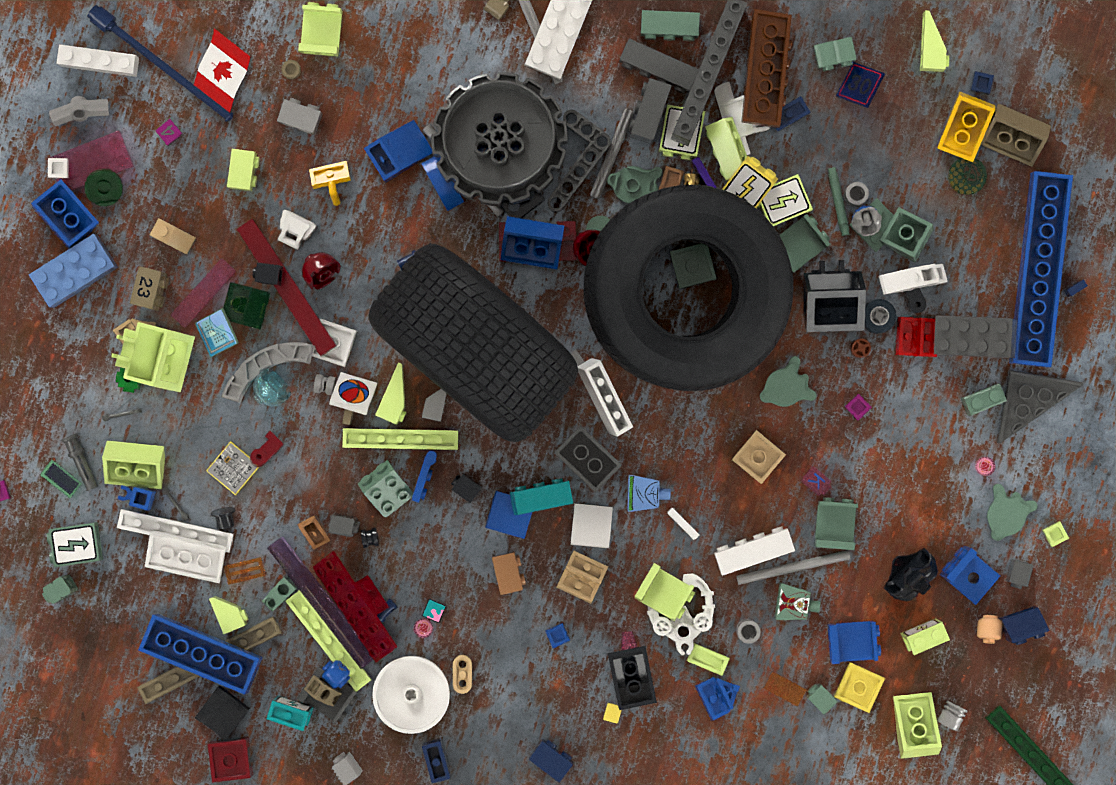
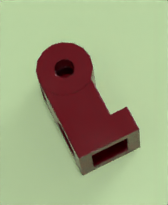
[250,431,284,467]

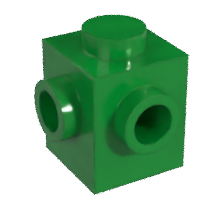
[116,367,141,393]

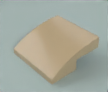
[556,551,608,604]

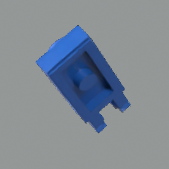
[412,451,437,503]

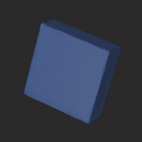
[545,623,570,648]

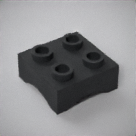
[195,685,250,741]

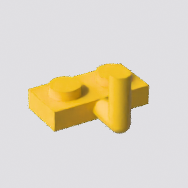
[309,161,351,206]

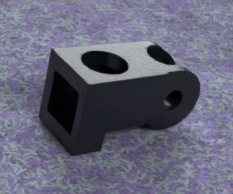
[903,288,926,313]

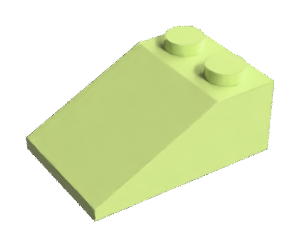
[893,692,942,759]

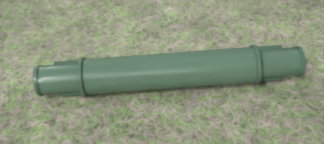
[828,167,850,236]

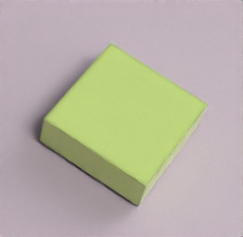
[1042,521,1069,547]

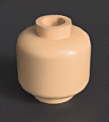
[977,615,1002,644]

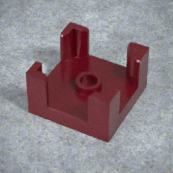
[207,737,253,783]

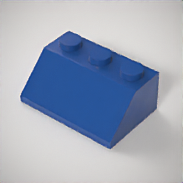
[31,179,99,249]
[500,216,564,269]

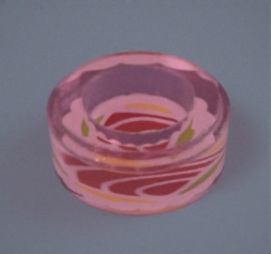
[975,457,995,476]
[414,618,433,638]

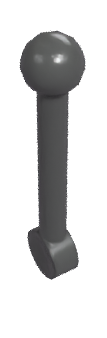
[102,409,142,421]
[162,487,189,521]

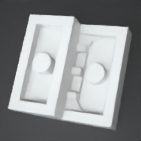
[571,504,613,548]

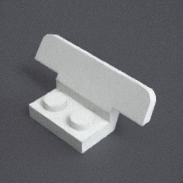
[714,82,771,155]

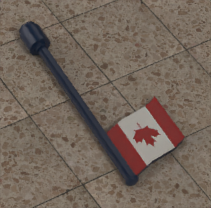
[87,5,251,122]

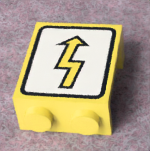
[722,156,778,208]

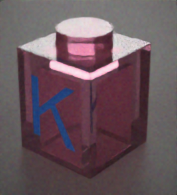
[800,466,831,496]

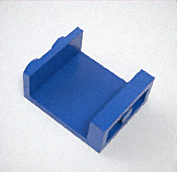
[827,621,881,664]

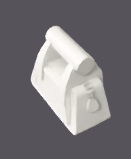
[278,210,318,250]

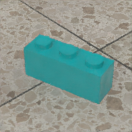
[510,478,573,515]

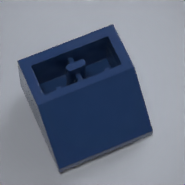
[999,606,1049,645]

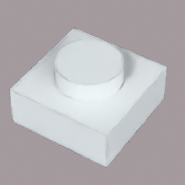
[48,158,69,178]

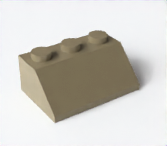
[980,103,1051,167]

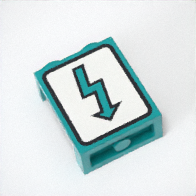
[266,696,314,731]

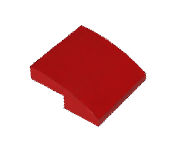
[895,317,937,357]

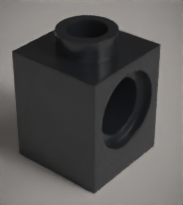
[253,263,283,286]

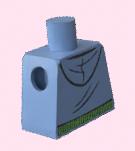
[627,475,671,512]

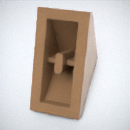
[297,515,330,549]

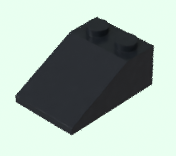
[608,646,657,710]

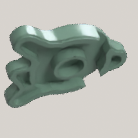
[607,166,663,204]
[760,356,816,407]
[986,484,1038,541]

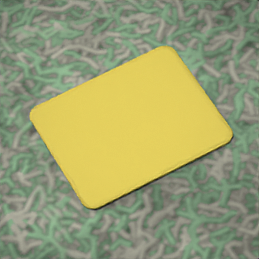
[603,703,621,724]

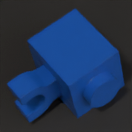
[118,485,156,510]

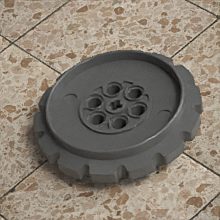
[431,72,568,206]

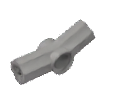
[49,96,109,126]

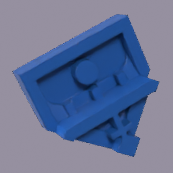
[695,677,740,721]

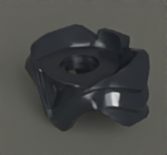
[884,548,938,601]

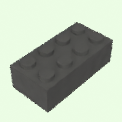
[934,316,1017,358]

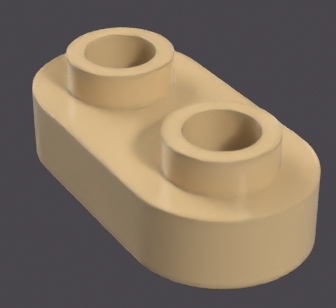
[453,655,472,694]

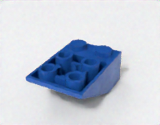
[364,120,433,183]

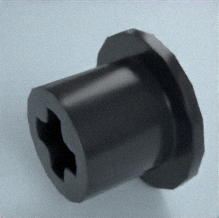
[211,507,235,529]

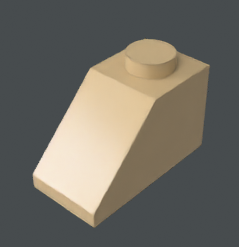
[150,218,196,254]

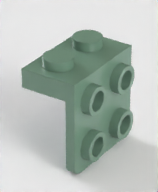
[358,460,414,517]

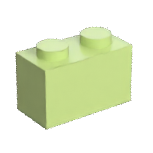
[227,149,260,191]

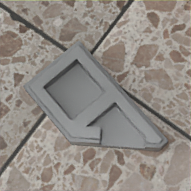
[422,389,447,421]

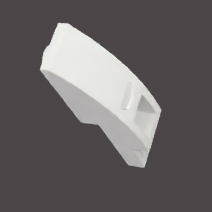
[879,264,948,295]

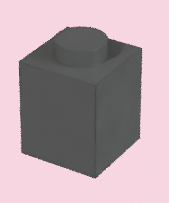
[1006,559,1034,589]

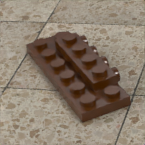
[741,9,792,128]

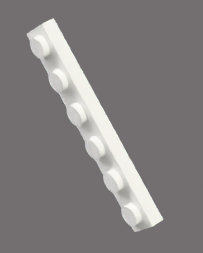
[117,509,234,553]

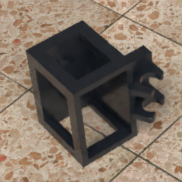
[803,260,866,332]

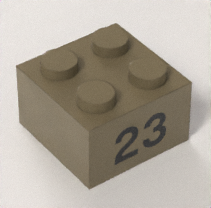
[129,266,169,311]

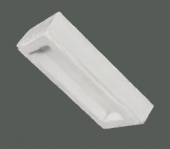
[667,507,699,540]

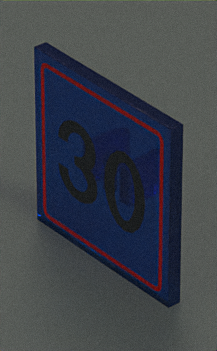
[836,62,885,108]

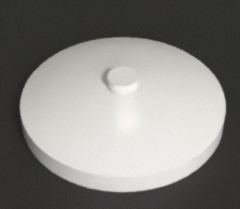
[373,656,450,734]

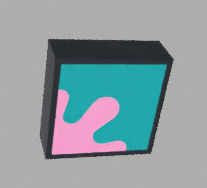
[422,598,447,623]

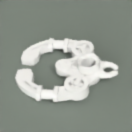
[647,573,715,655]

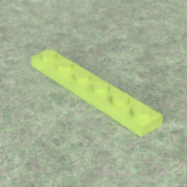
[343,428,458,450]
[286,589,372,692]

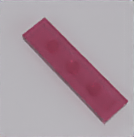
[171,258,237,328]

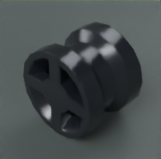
[361,527,379,548]

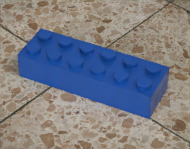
[138,613,263,695]

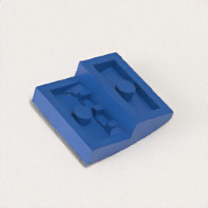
[485,491,532,539]

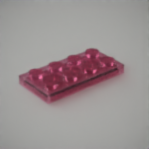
[50,130,134,191]

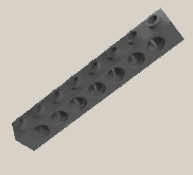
[671,0,747,146]

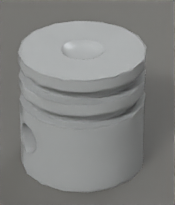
[843,182,869,207]
[736,619,760,644]
[937,700,968,732]

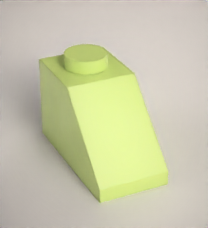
[209,596,248,634]

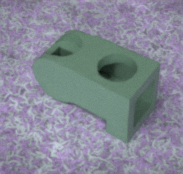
[262,575,300,612]

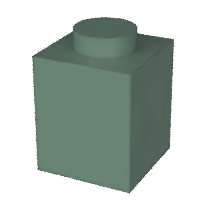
[806,683,838,715]

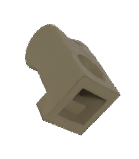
[304,675,342,707]

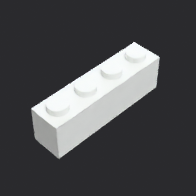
[57,44,139,77]
[578,358,633,437]
[714,526,795,576]

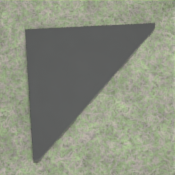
[997,370,1083,443]

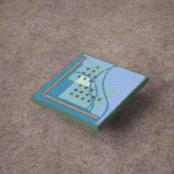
[195,308,239,358]

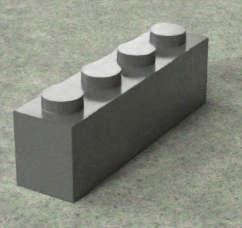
[619,38,699,94]

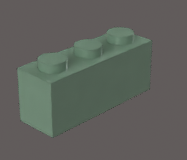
[641,10,700,41]

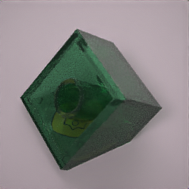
[223,282,270,330]

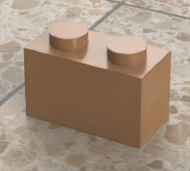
[492,551,526,595]

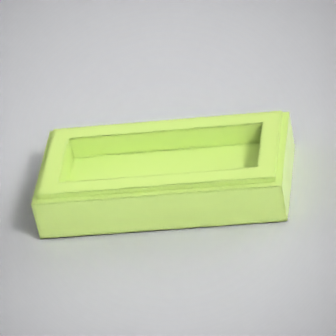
[687,643,730,676]

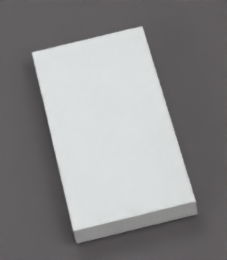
[145,530,226,583]

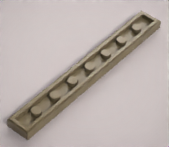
[137,616,282,704]

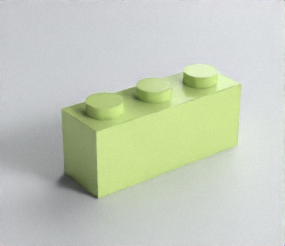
[705,117,747,180]

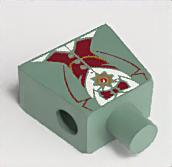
[774,582,821,620]

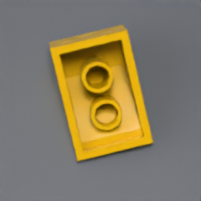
[937,91,995,162]

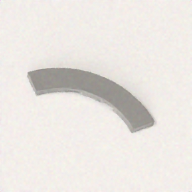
[221,342,315,403]

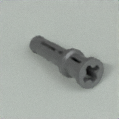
[61,433,98,491]

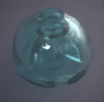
[253,368,291,407]

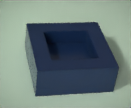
[970,71,994,95]
[1064,279,1088,297]

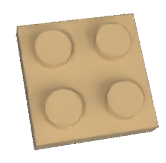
[732,430,786,484]

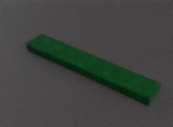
[985,705,1073,785]

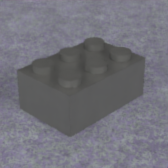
[628,78,672,145]
[554,425,622,493]

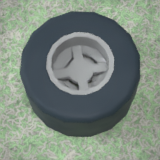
[865,299,897,334]

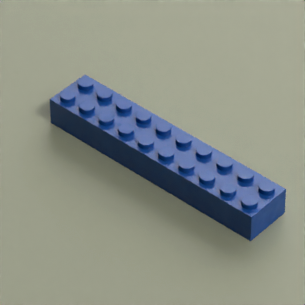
[1009,171,1073,368]

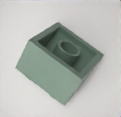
[880,207,934,263]

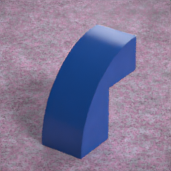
[421,157,464,211]

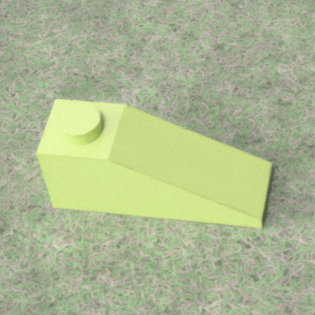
[920,10,949,72]
[375,362,407,424]

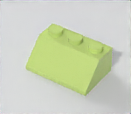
[102,441,165,489]

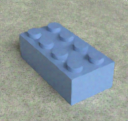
[29,234,118,308]

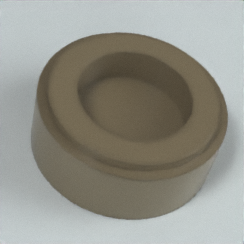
[281,60,301,80]

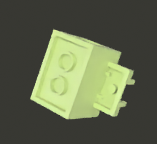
[111,322,195,392]

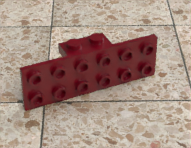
[313,551,397,662]

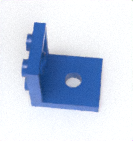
[940,546,1000,605]

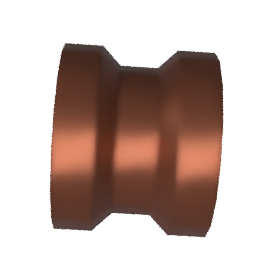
[850,339,871,358]

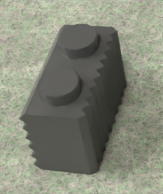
[328,513,360,537]

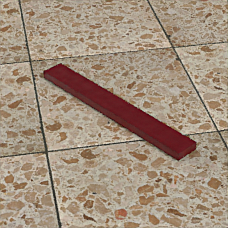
[237,219,337,356]

